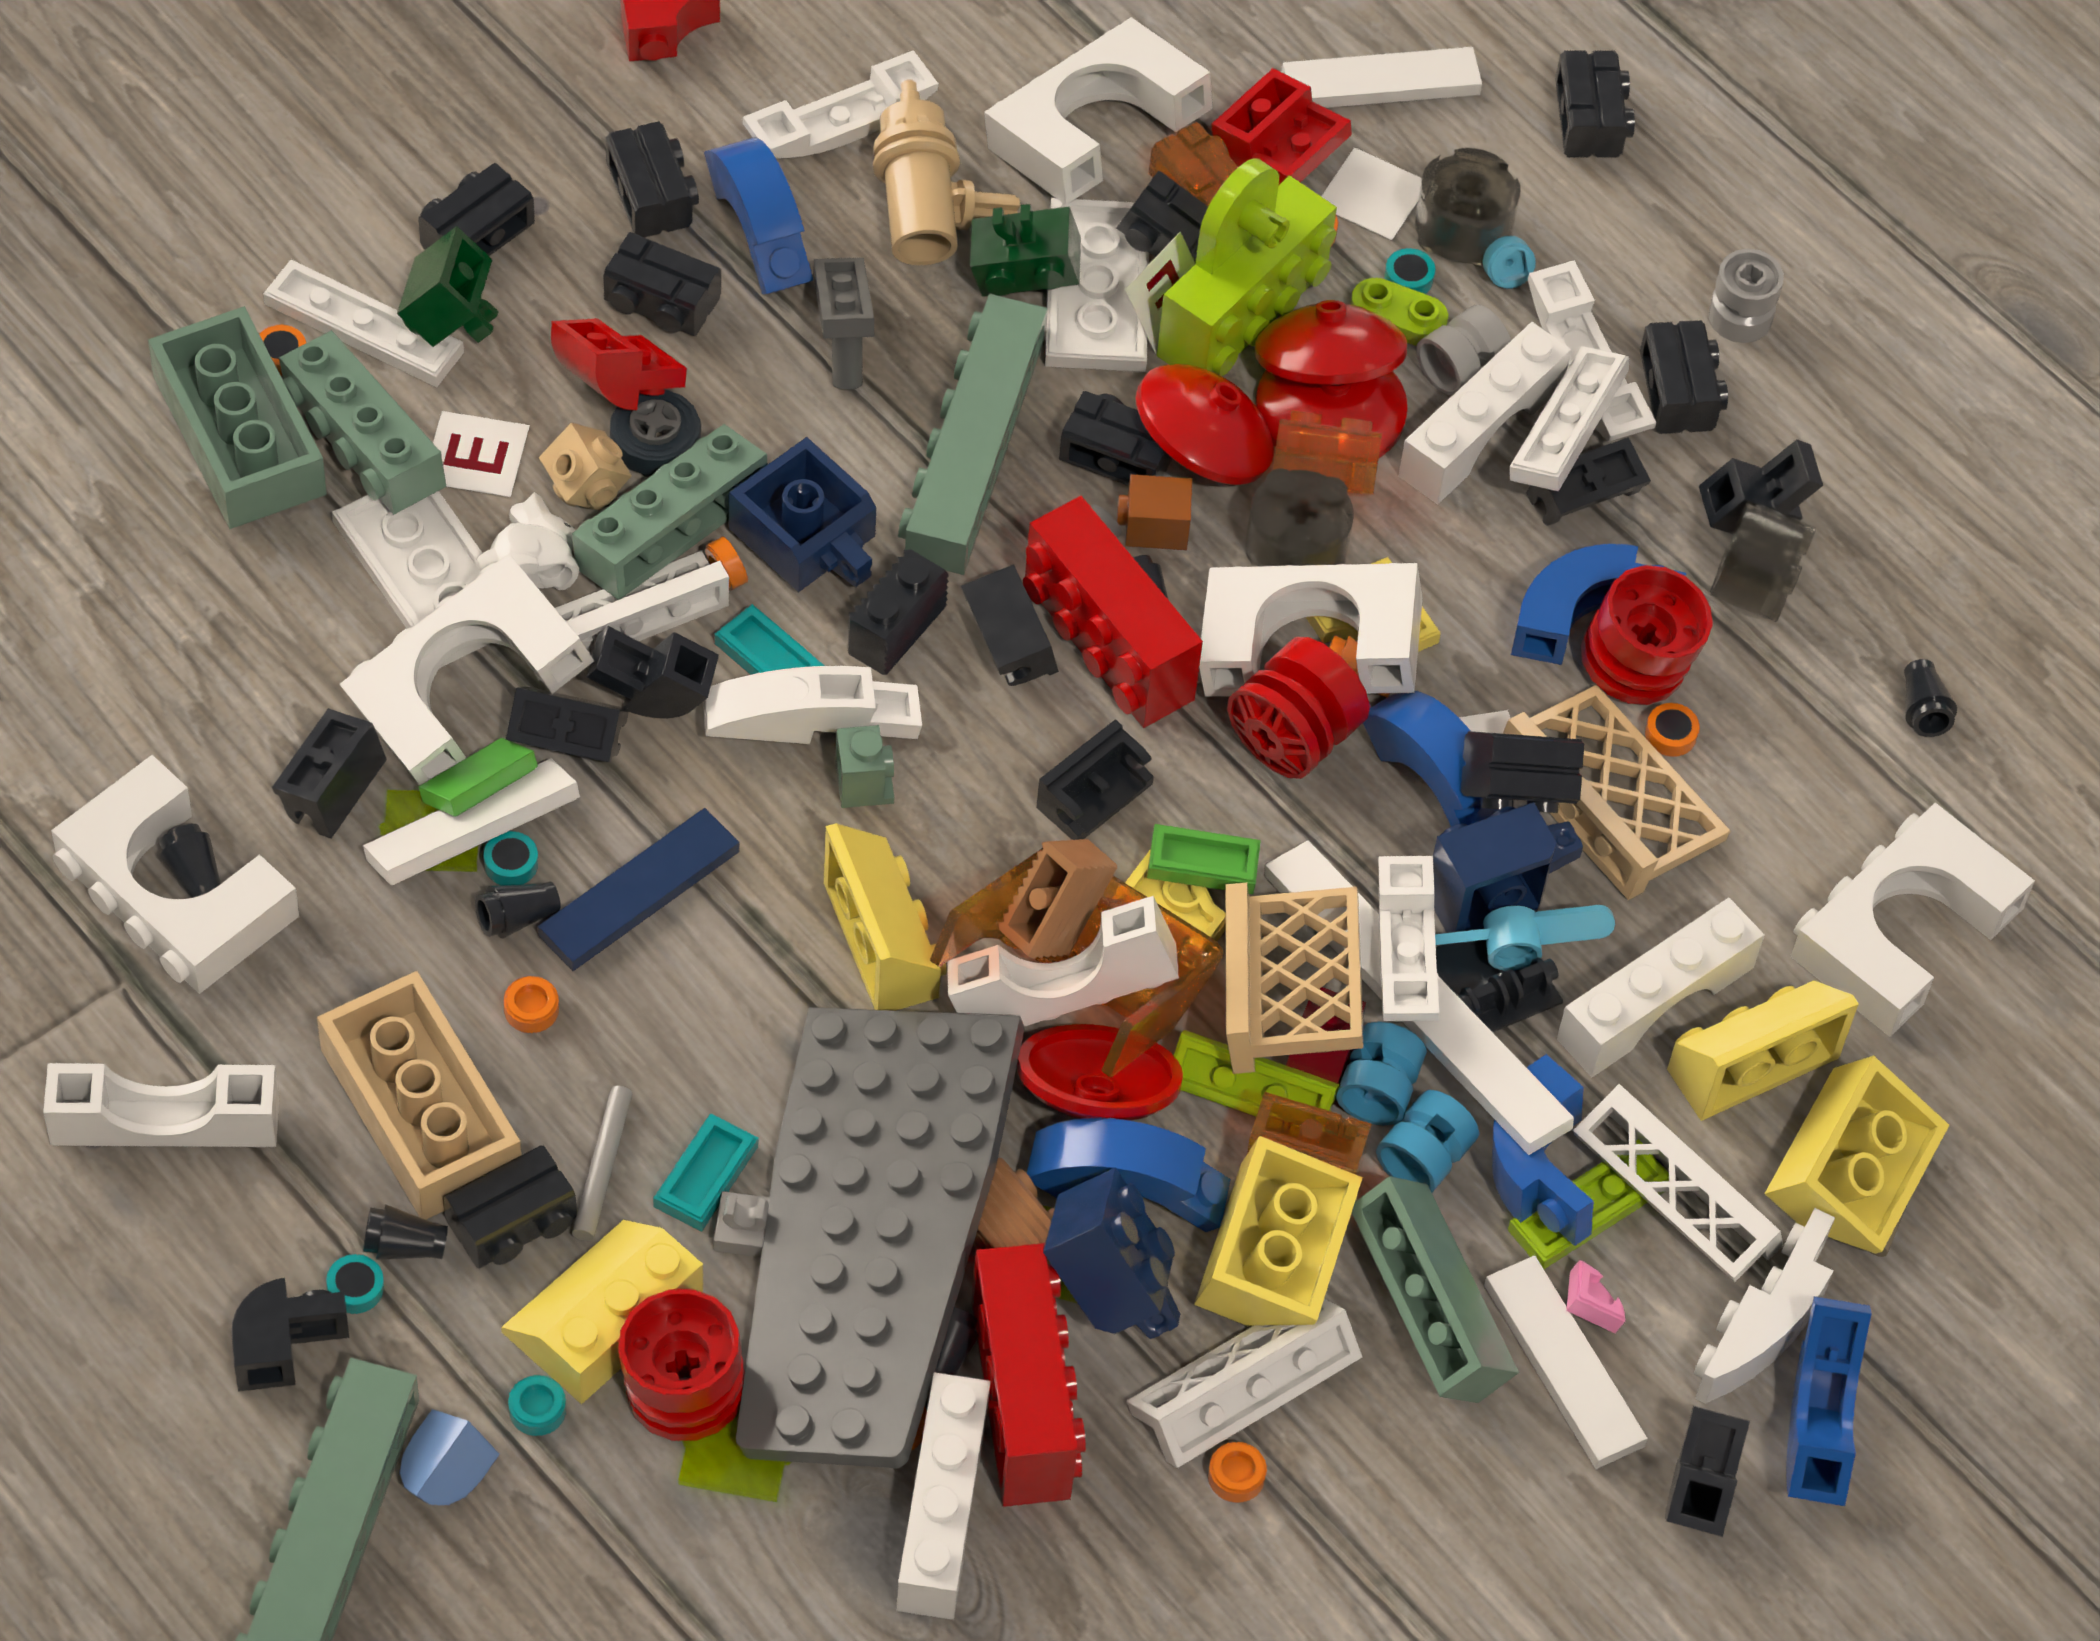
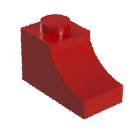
[621,0,720,62]

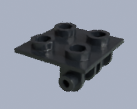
[1436,928,1563,1032]

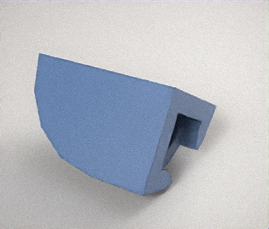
[400,1409,499,1505]

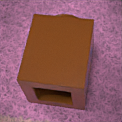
[1117,474,1192,550]

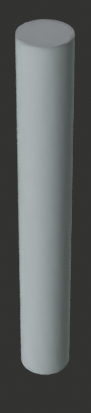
[572,1086,632,1241]

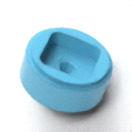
[1483,236,1536,289]

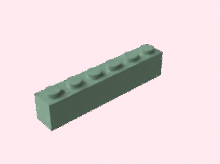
[898,294,1048,575]
[236,1358,419,1641]

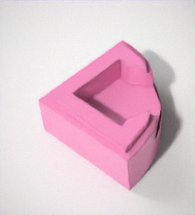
[1566,1260,1625,1333]

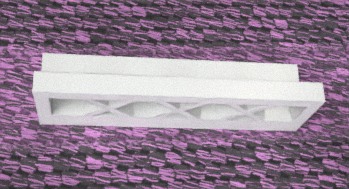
[533,551,729,681]
[1573,1084,1783,1282]
[1126,1299,1362,1468]

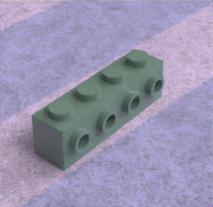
[279,330,447,515]
[572,424,768,600]
[1352,1176,1519,1403]

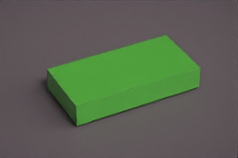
[418,737,538,817]
[1147,824,1261,895]

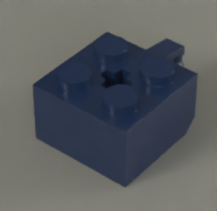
[729,437,877,592]
[1433,802,1583,933]
[1043,1167,1181,1339]

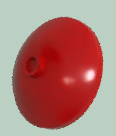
[1255,300,1407,385]
[1136,364,1274,485]
[1256,370,1408,470]
[1017,1024,1183,1121]

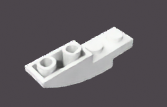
[703,666,922,744]
[1693,1208,1835,1404]

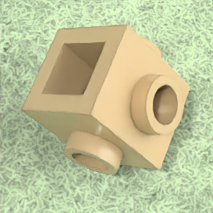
[539,423,632,511]

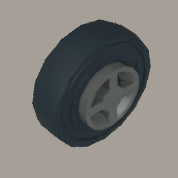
[610,389,701,475]

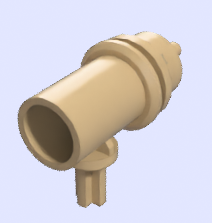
[873,79,1020,265]

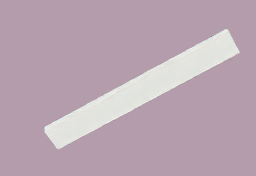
[1265,841,1574,1155]

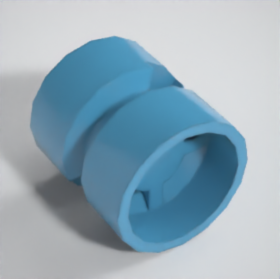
[1336,1022,1427,1126]
[1376,1090,1479,1193]

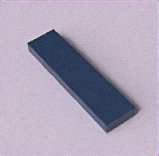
[538,808,740,971]

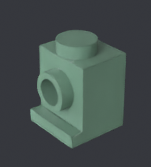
[835,725,895,808]

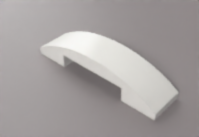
[742,50,938,158]
[1528,260,1656,441]
[1378,856,1439,1021]

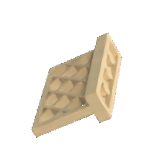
[1502,685,1730,900]
[1226,883,1364,1074]

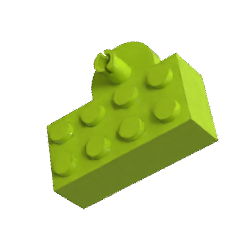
[1157,158,1337,376]

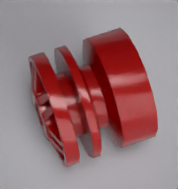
[1581,565,1713,705]
[1227,637,1370,779]
[619,1289,745,1441]

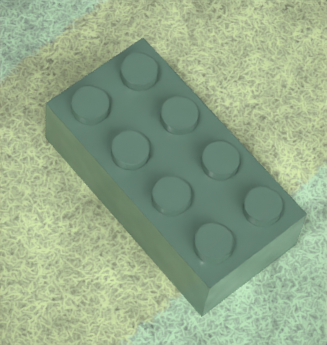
[148,306,327,529]

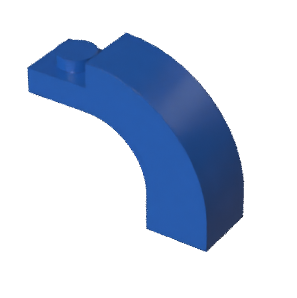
[704,138,814,294]
[1511,544,1686,665]
[1363,691,1500,826]
[1492,1054,1594,1246]
[1027,1118,1231,1232]
[1786,1296,1872,1506]

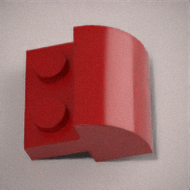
[1211,68,1352,185]
[551,318,687,410]

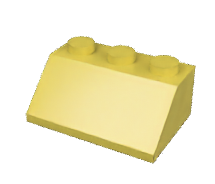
[824,823,947,1011]
[1667,981,1859,1121]
[1765,1056,1949,1254]
[1194,1136,1363,1326]
[501,1220,703,1404]

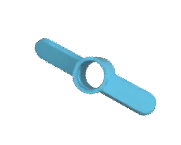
[1435,905,1615,971]

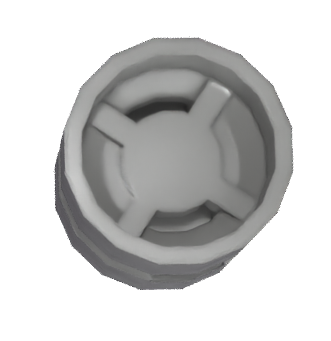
[1708,249,1784,343]
[1416,305,1511,396]

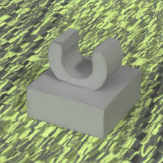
[714,1191,769,1257]

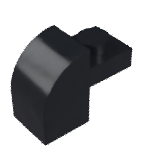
[1698,439,1824,536]
[586,626,719,719]
[231,1278,350,1392]
[1665,1405,1750,1537]

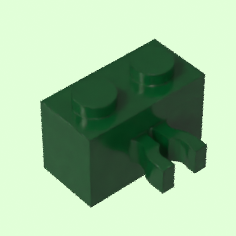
[970,204,1081,297]
[397,226,499,347]

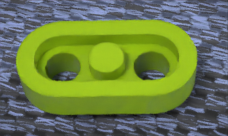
[1351,278,1448,346]

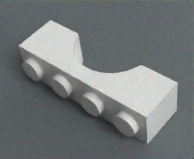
[1398,322,1571,505]
[947,896,1179,1027]
[1557,897,1764,1078]
[43,1063,279,1147]
[896,1373,991,1620]

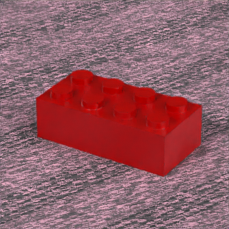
[1023,495,1203,729]
[971,1243,1086,1507]

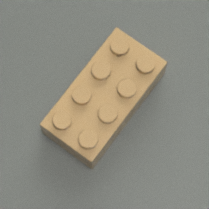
[317,971,521,1220]

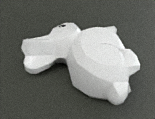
[478,492,579,590]

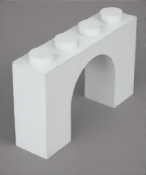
[984,17,1212,205]
[340,554,594,785]
[1199,563,1423,697]
[51,755,299,994]
[1791,803,2035,1037]

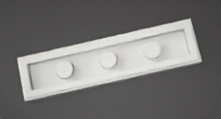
[1282,47,1482,108]
[263,260,464,387]
[1510,346,1629,491]
[363,758,580,885]
[1484,1255,1648,1469]

